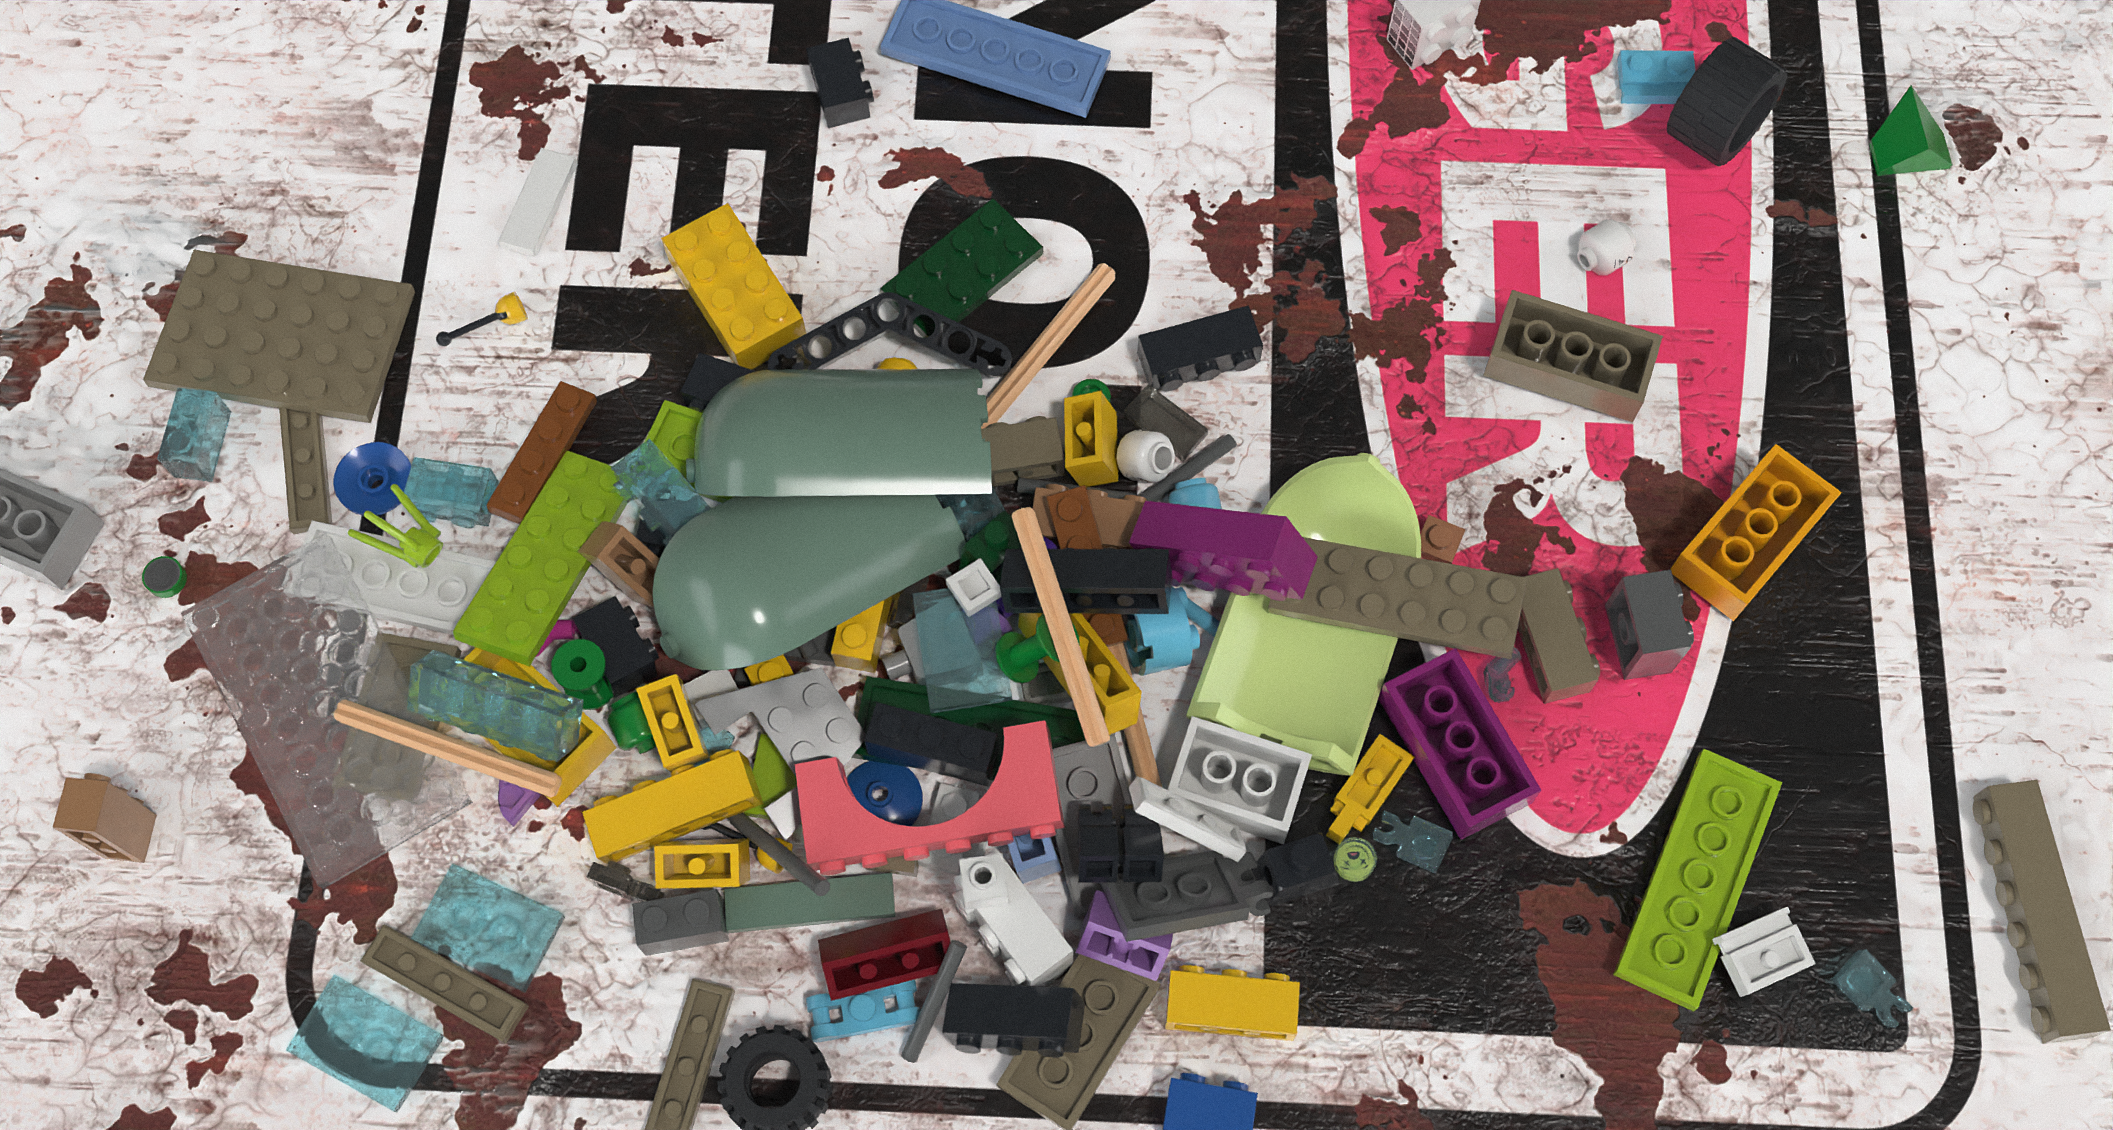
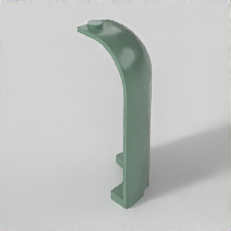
[686,369,992,497]
[653,494,966,670]

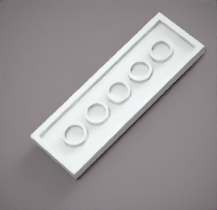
[285,521,497,635]

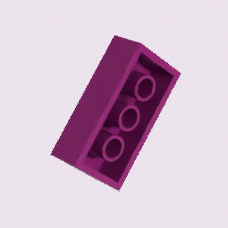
[1129,501,1318,601]
[1378,648,1542,840]

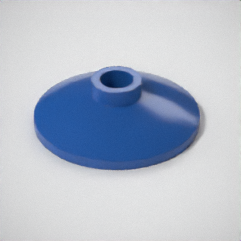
[333,442,413,516]
[847,761,923,826]

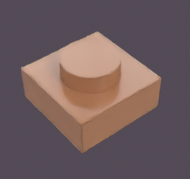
[1421,515,1466,564]

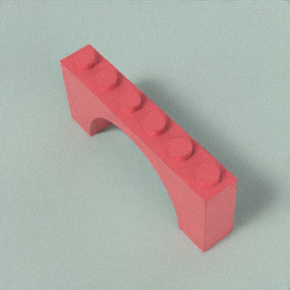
[795,720,1065,875]

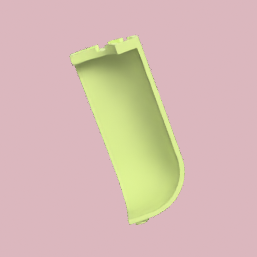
[1186,453,1421,776]

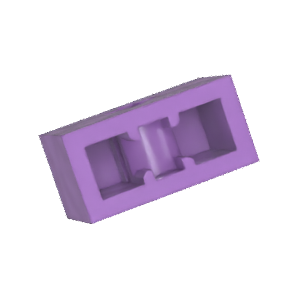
[1076,890,1173,981]

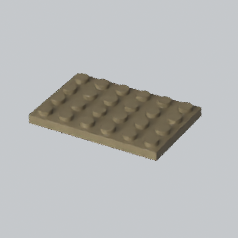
[143,250,415,423]

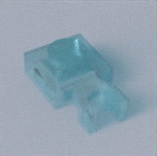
[1373,810,1453,874]
[1831,949,1913,1028]

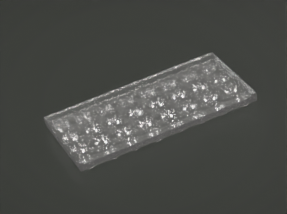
[181,533,473,889]

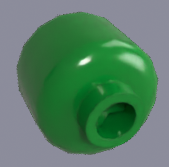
[606,691,657,755]

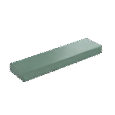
[724,873,896,933]

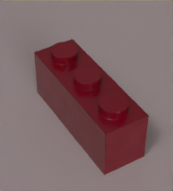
[818,908,951,1001]

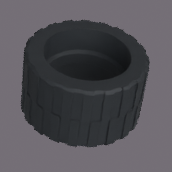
[1667,37,1788,166]

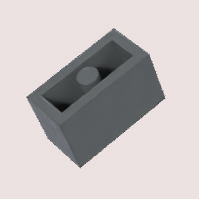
[632,889,729,956]

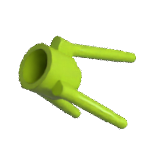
[348,484,443,568]

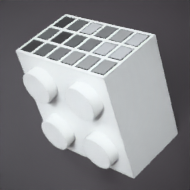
[1387,0,1481,70]

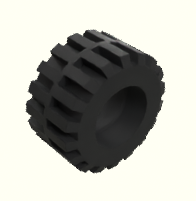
[717,1025,832,1130]

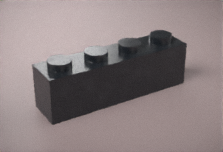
[1000,548,1172,614]

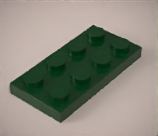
[880,199,1043,338]

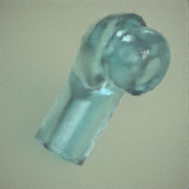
[1483,647,1522,703]

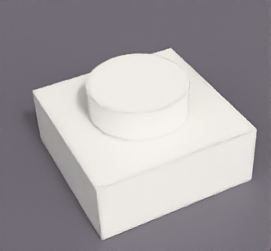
[946,558,1002,617]

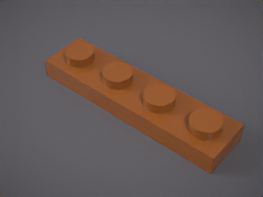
[486,381,597,524]
[1047,485,1130,647]

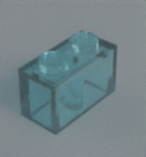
[157,388,232,482]
[404,457,499,528]

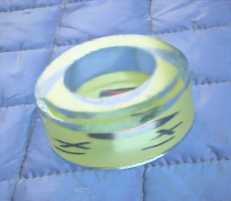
[1333,837,1377,882]

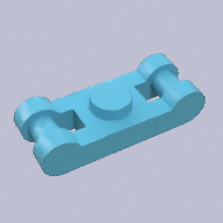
[806,980,920,1042]

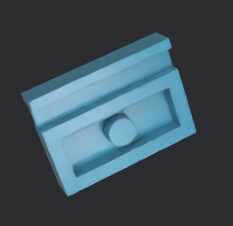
[1617,50,1695,104]

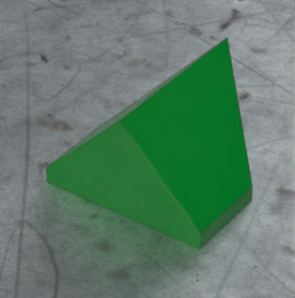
[1869,85,1952,176]

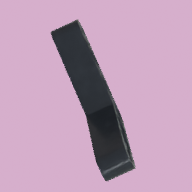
[768,292,1012,378]

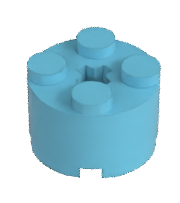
[1124,586,1200,676]

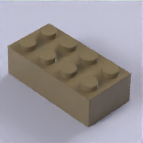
[1483,290,1663,422]

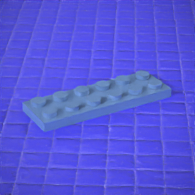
[880,0,1111,118]

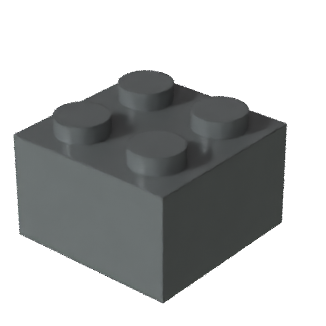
[1605,570,1694,680]

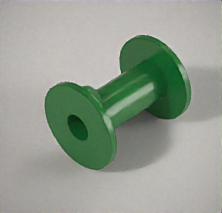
[996,613,1080,683]
[551,639,613,710]

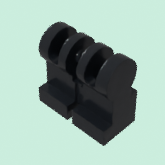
[1078,803,1164,883]

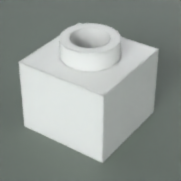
[959,853,1009,910]

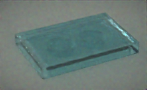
[912,588,1012,713]
[411,863,565,993]
[286,975,445,1113]

